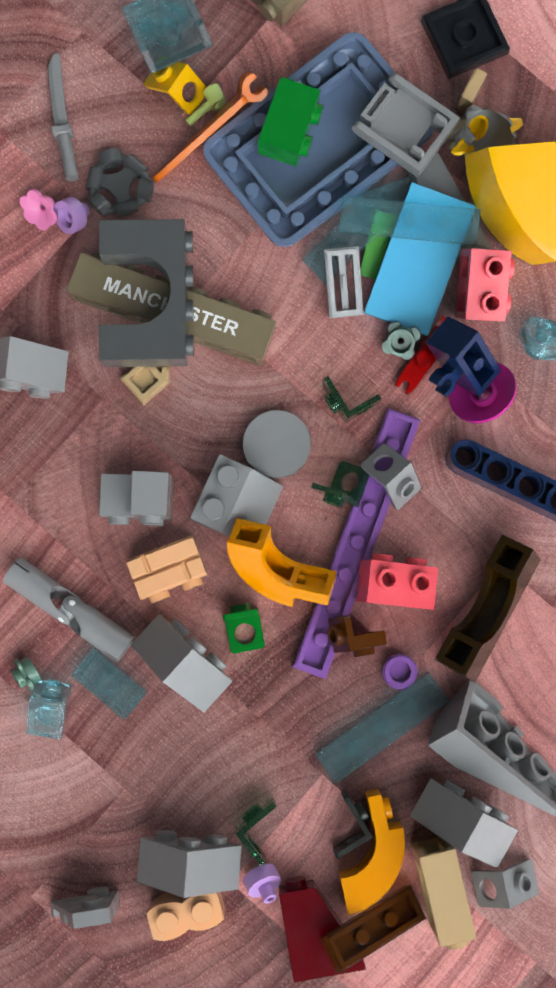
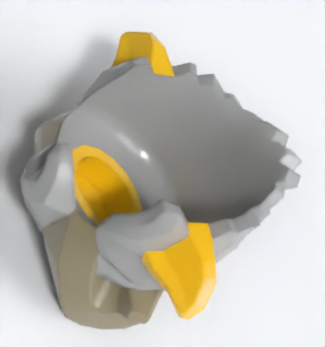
[445,105,523,157]

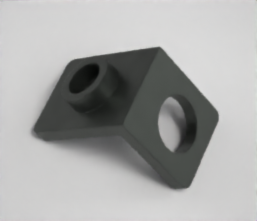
[333,790,373,859]

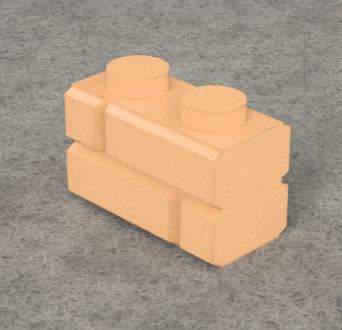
[126,535,208,604]

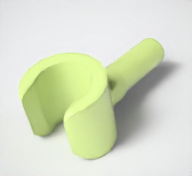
[185,83,226,127]

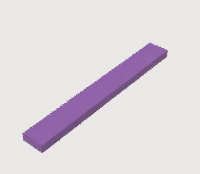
[293,408,420,679]

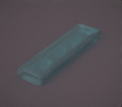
[339,196,481,246]
[315,672,449,784]

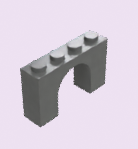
[99,219,194,367]

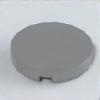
[243,410,311,479]

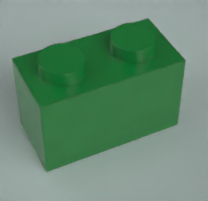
[258,77,324,167]

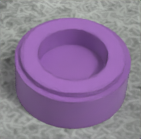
[381,654,418,689]

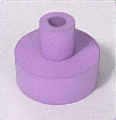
[53,197,90,234]
[243,864,281,904]

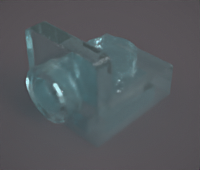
[26,679,72,739]

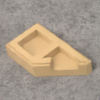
[120,366,171,406]

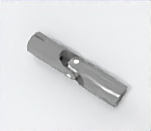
[3,557,136,662]

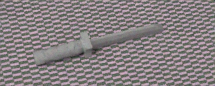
[48,53,79,181]

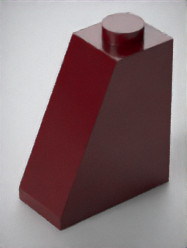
[279,876,366,983]

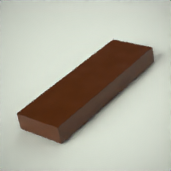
[320,885,426,973]

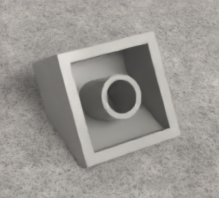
[190,454,283,537]

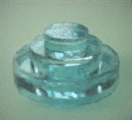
[519,317,556,361]

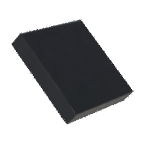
[421,0,510,80]

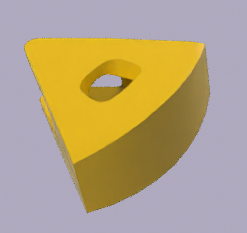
[465,142,556,265]

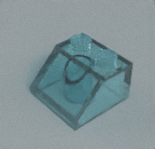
[122,0,213,74]

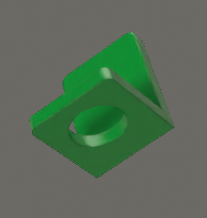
[223,603,265,654]

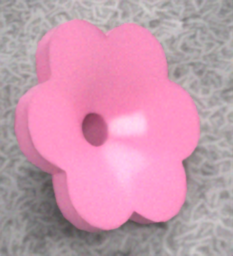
[20,189,57,231]

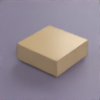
[456,68,488,115]

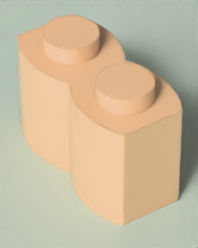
[147,892,225,941]

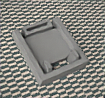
[352,73,460,178]

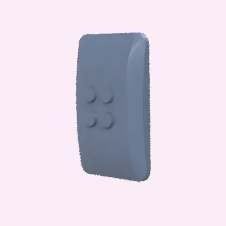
[203,32,434,247]

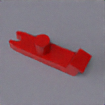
[395,316,446,395]

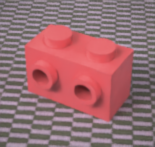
[455,248,515,321]
[356,553,438,610]

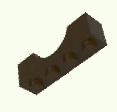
[435,535,541,682]

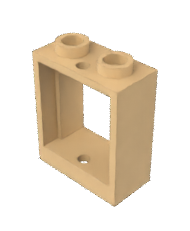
[410,836,477,950]

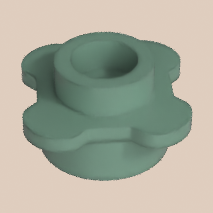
[382,321,421,360]
[10,656,41,691]

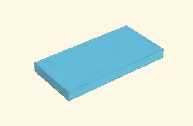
[363,182,476,337]

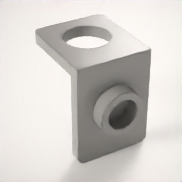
[361,444,421,510]
[471,859,539,909]

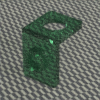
[322,376,382,423]
[311,461,370,508]
[235,798,277,866]

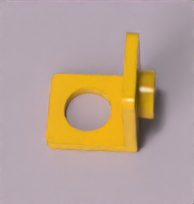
[143,58,207,115]

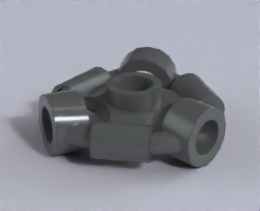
[85,148,155,218]

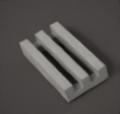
[323,245,364,318]

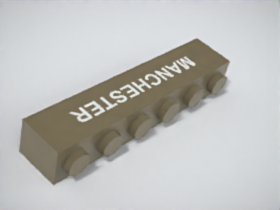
[66,252,276,367]

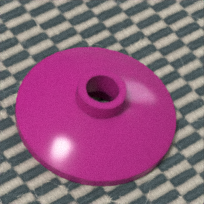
[449,363,517,423]

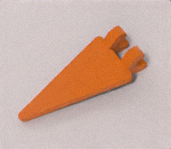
[152,71,269,183]

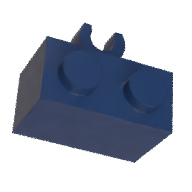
[425,316,501,397]

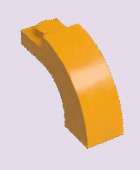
[227,518,337,607]
[339,789,405,915]

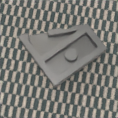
[50,886,121,929]

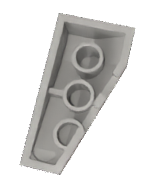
[428,679,556,817]

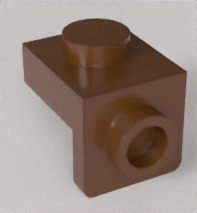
[327,615,387,657]

